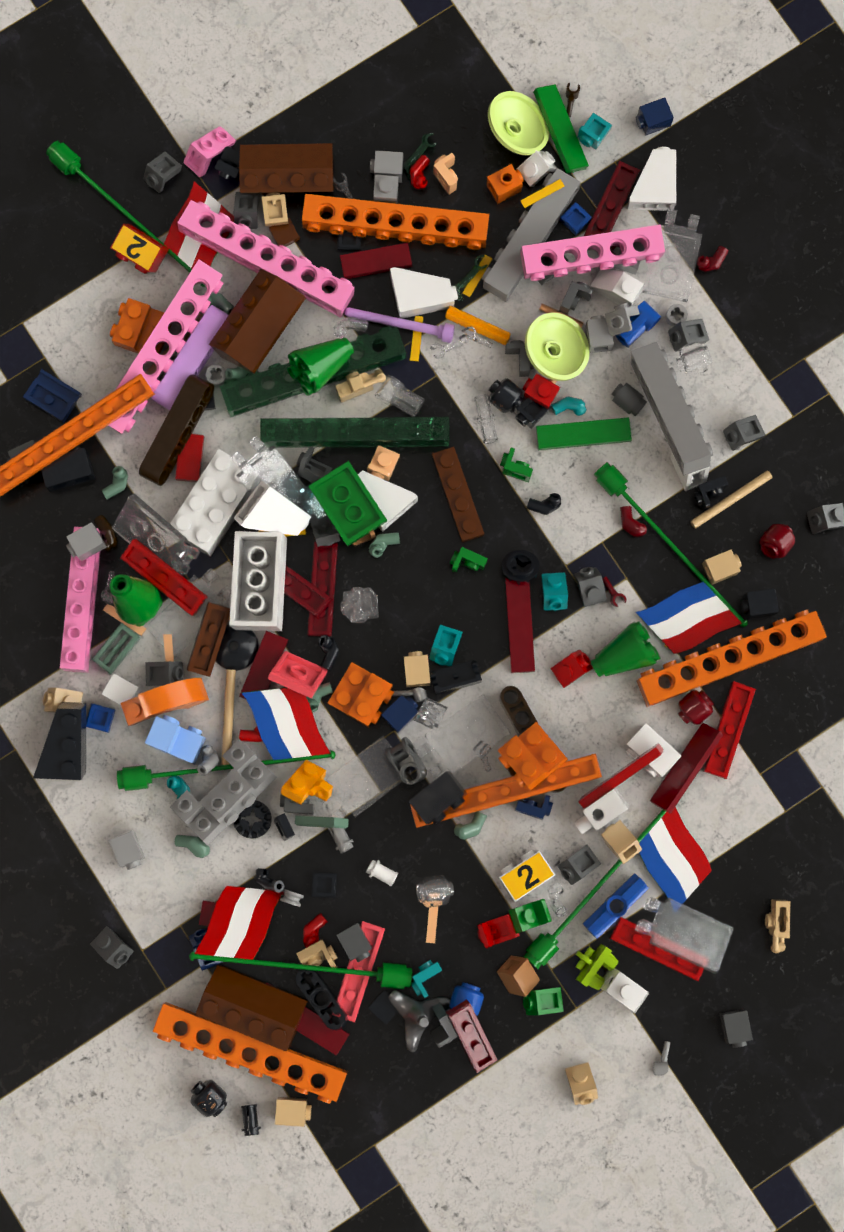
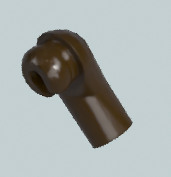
[94,515,118,551]

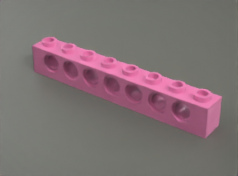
[177,200,355,318]
[108,259,224,434]

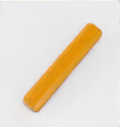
[445,306,511,345]

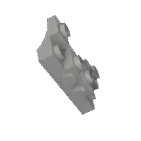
[170,739,277,845]

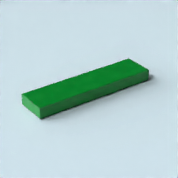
[533,84,589,174]
[536,417,632,451]

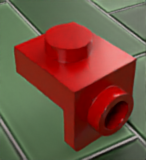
[522,373,561,409]
[550,649,593,688]
[478,913,520,948]

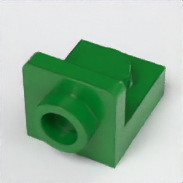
[500,447,533,483]
[450,547,488,573]
[508,899,552,934]
[523,987,564,1015]

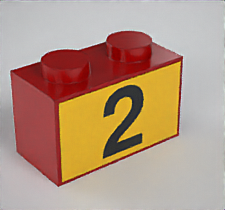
[110,224,169,274]

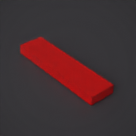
[120,539,208,616]
[703,681,756,779]
[578,743,664,808]
[609,917,708,981]

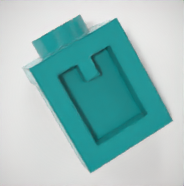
[429,625,462,666]

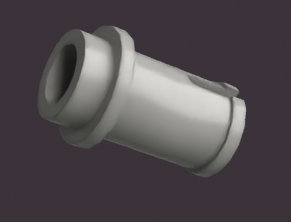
[327,828,354,853]

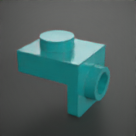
[577,113,612,150]
[541,572,568,611]
[411,960,442,998]

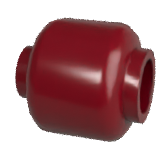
[760,524,795,559]
[678,690,714,725]

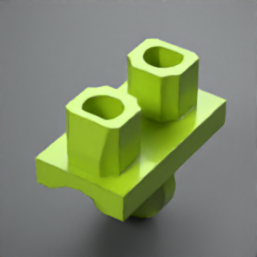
[575,944,619,990]

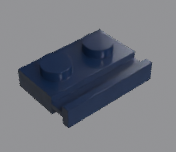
[23,369,82,423]

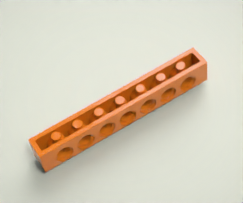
[302,194,489,250]
[636,609,827,707]
[152,1002,348,1104]

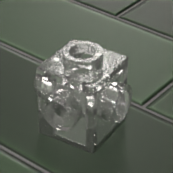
[341,587,379,623]

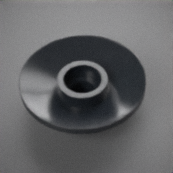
[215,624,259,671]

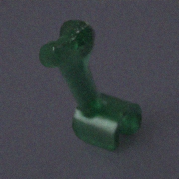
[402,133,437,179]
[455,255,488,302]

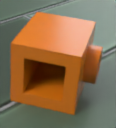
[486,164,524,204]

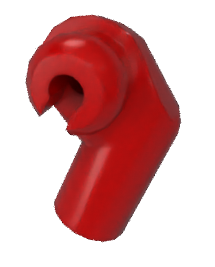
[410,155,430,189]
[239,726,263,742]
[303,913,328,947]

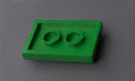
[308,461,387,547]

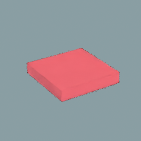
[268,651,328,699]

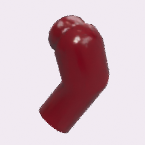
[697,246,729,272]
[620,506,647,537]

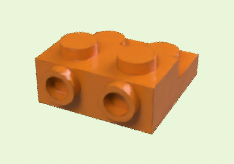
[110,298,172,354]
[328,662,394,728]
[498,722,568,791]

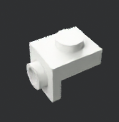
[517,150,557,187]

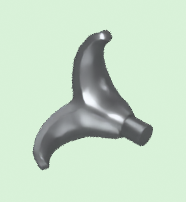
[388,991,450,1052]

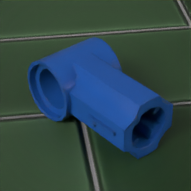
[615,301,661,348]

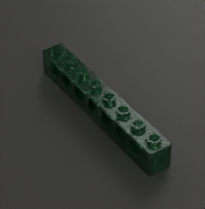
[220,326,406,418]
[260,417,449,448]

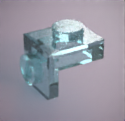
[300,479,326,520]

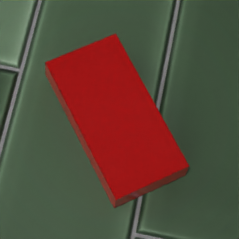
[175,434,205,482]

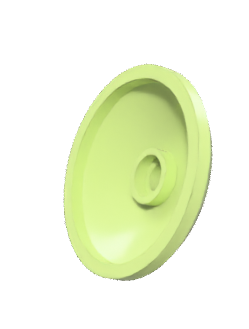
[488,91,549,155]
[525,313,590,381]

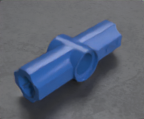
[582,873,649,939]

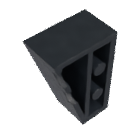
[33,702,86,780]

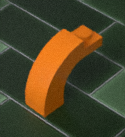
[120,678,209,726]

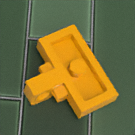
[281,760,333,805]

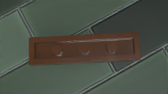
[432,447,484,543]

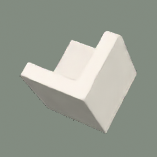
[102,674,141,705]

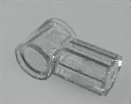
[375,375,425,417]

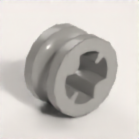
[666,304,688,327]
[205,364,227,388]
[280,889,304,907]

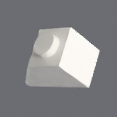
[590,269,644,307]

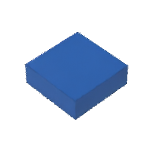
[559,202,592,236]
[86,703,116,733]

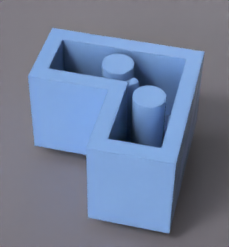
[145,715,206,765]

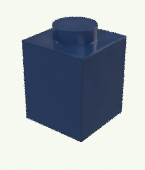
[636,97,674,136]
[381,695,419,734]

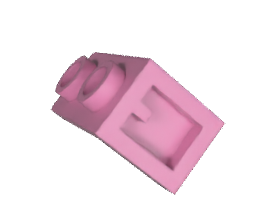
[183,126,236,177]

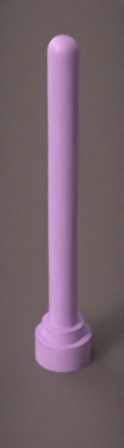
[344,307,455,343]

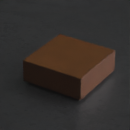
[269,218,300,247]

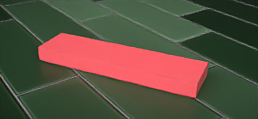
[332,921,385,1022]

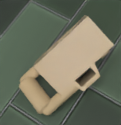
[335,369,386,403]
[765,899,790,953]

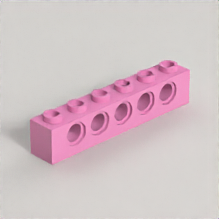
[520,224,665,281]
[60,526,102,673]

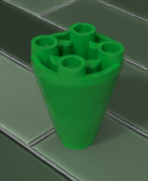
[287,337,354,396]
[110,574,163,627]
[591,621,661,677]

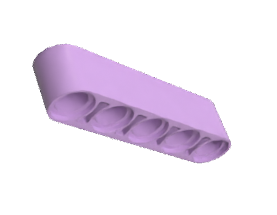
[152,305,229,410]

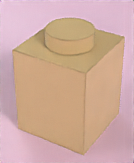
[702,549,742,585]
[404,651,430,688]
[601,820,642,864]
[275,1097,312,1127]

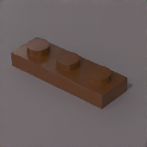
[186,601,230,677]

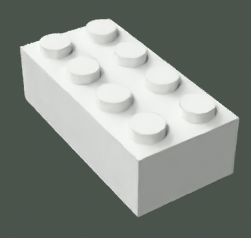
[167,449,261,557]
[229,531,287,631]

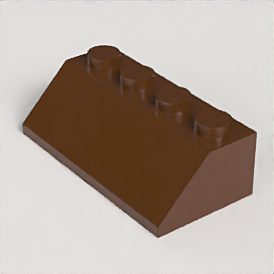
[239,143,334,193]
[209,269,306,374]
[195,964,308,1051]

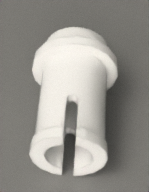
[366,860,398,886]

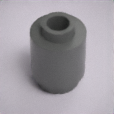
[612,383,647,416]

